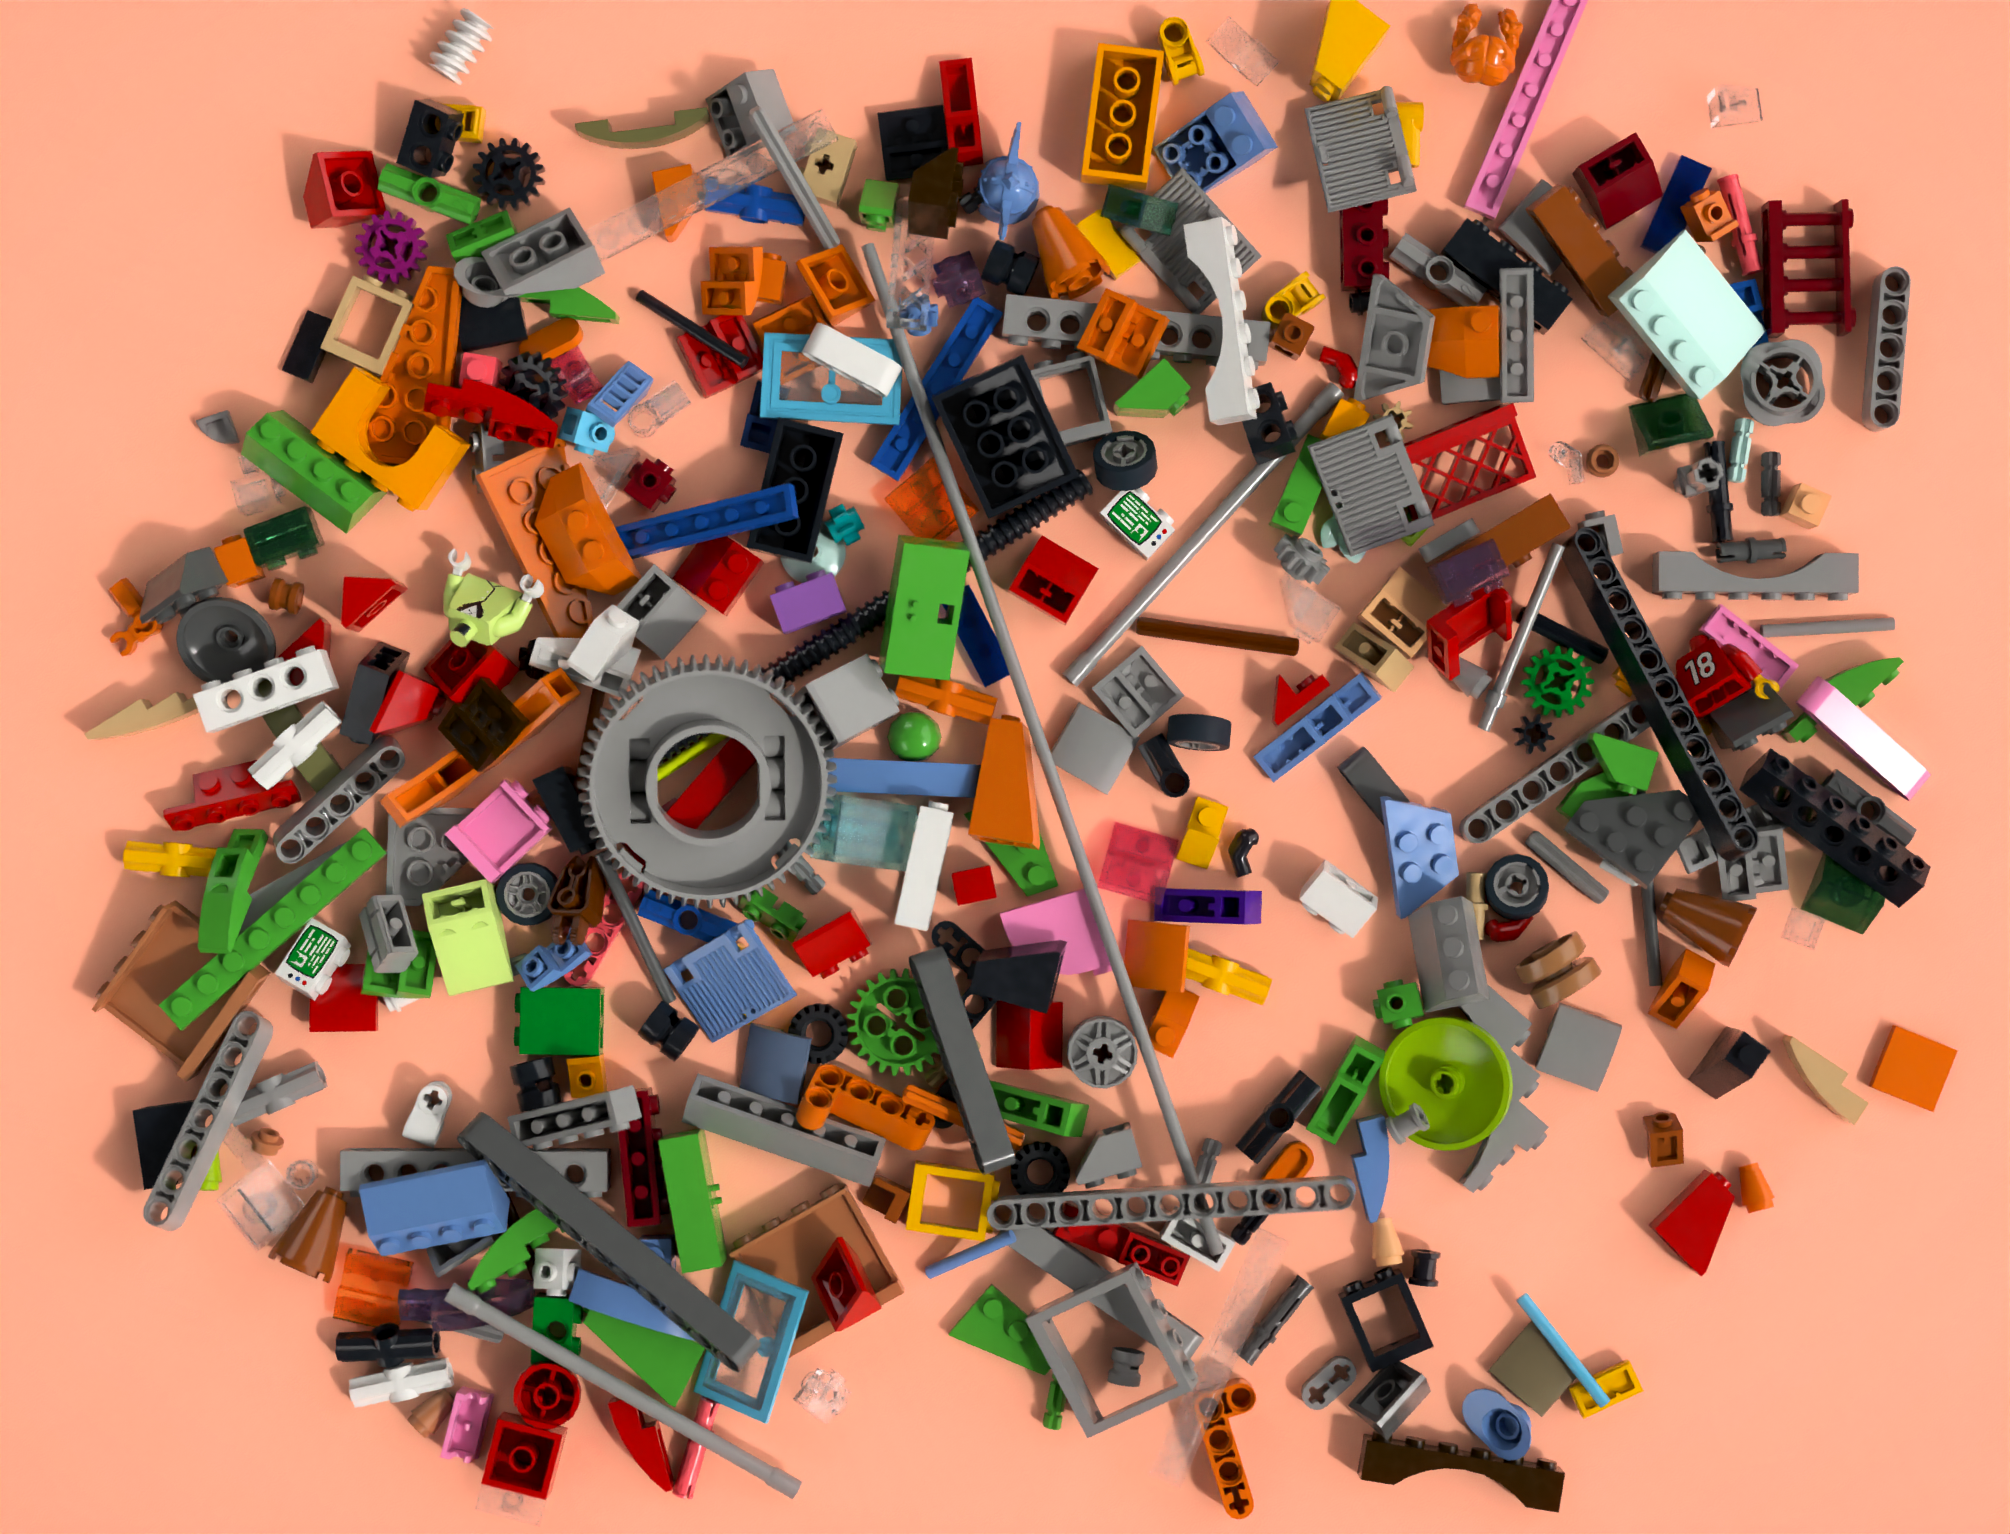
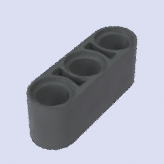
[1337,746,1409,826]

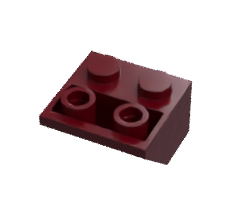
[1572,132,1663,230]

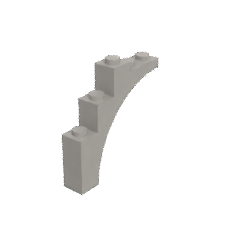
[1458,984,1549,1193]

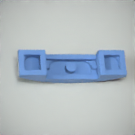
[568,1268,695,1341]

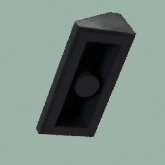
[282,310,332,384]

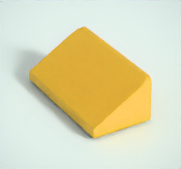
[1076,208,1141,281]

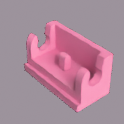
[440,1386,494,1463]

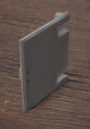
[1304,86,1417,213]
[1117,168,1262,314]
[1307,414,1435,557]

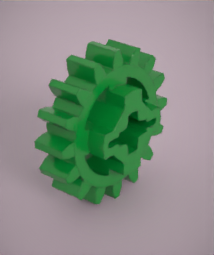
[1520,646,1594,718]

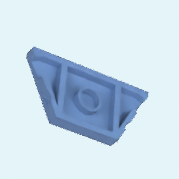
[1380,796,1459,919]

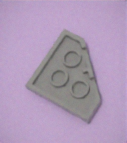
[386,807,475,906]

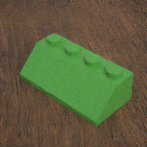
[241,410,388,534]

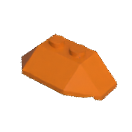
[534,462,642,596]

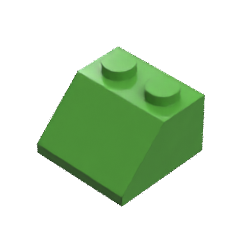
[1113,358,1191,418]

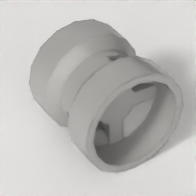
[1107,1347,1145,1387]

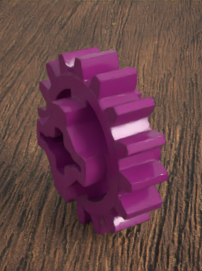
[354,211,429,284]

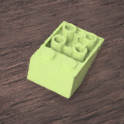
[422,879,514,996]

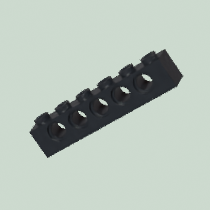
[1739,748,1931,908]

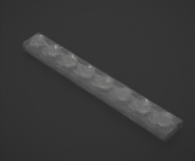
[585,108,838,262]
[1150,1228,1289,1489]

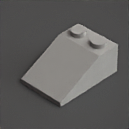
[481,207,605,295]

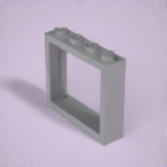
[1025,1261,1199,1439]

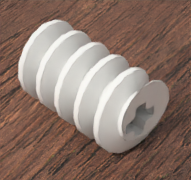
[428,8,494,85]

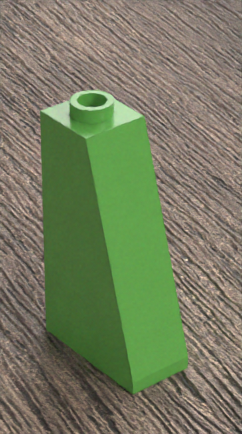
[582,1307,705,1407]

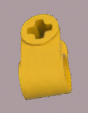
[1157,17,1205,86]
[1261,271,1326,330]

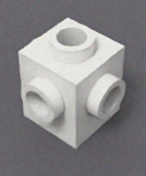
[532,1248,582,1296]

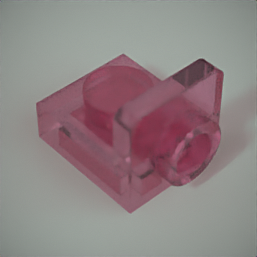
[551,346,603,404]

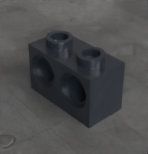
[396,99,464,178]
[1242,382,1298,465]

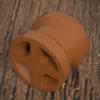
[268,577,304,615]

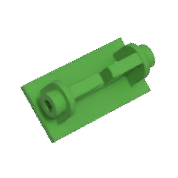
[738,887,807,943]

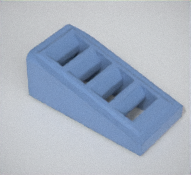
[586,361,653,427]

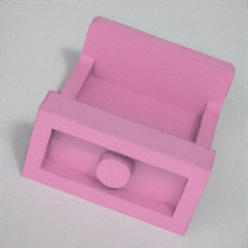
[445,779,553,883]

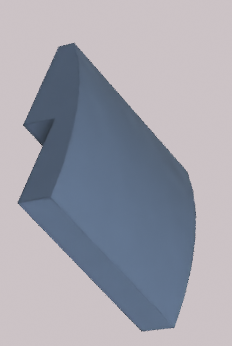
[739,1023,812,1105]

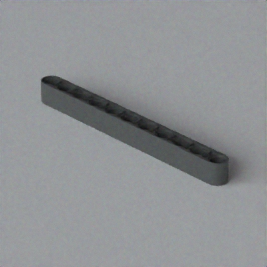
[457,1112,761,1372]

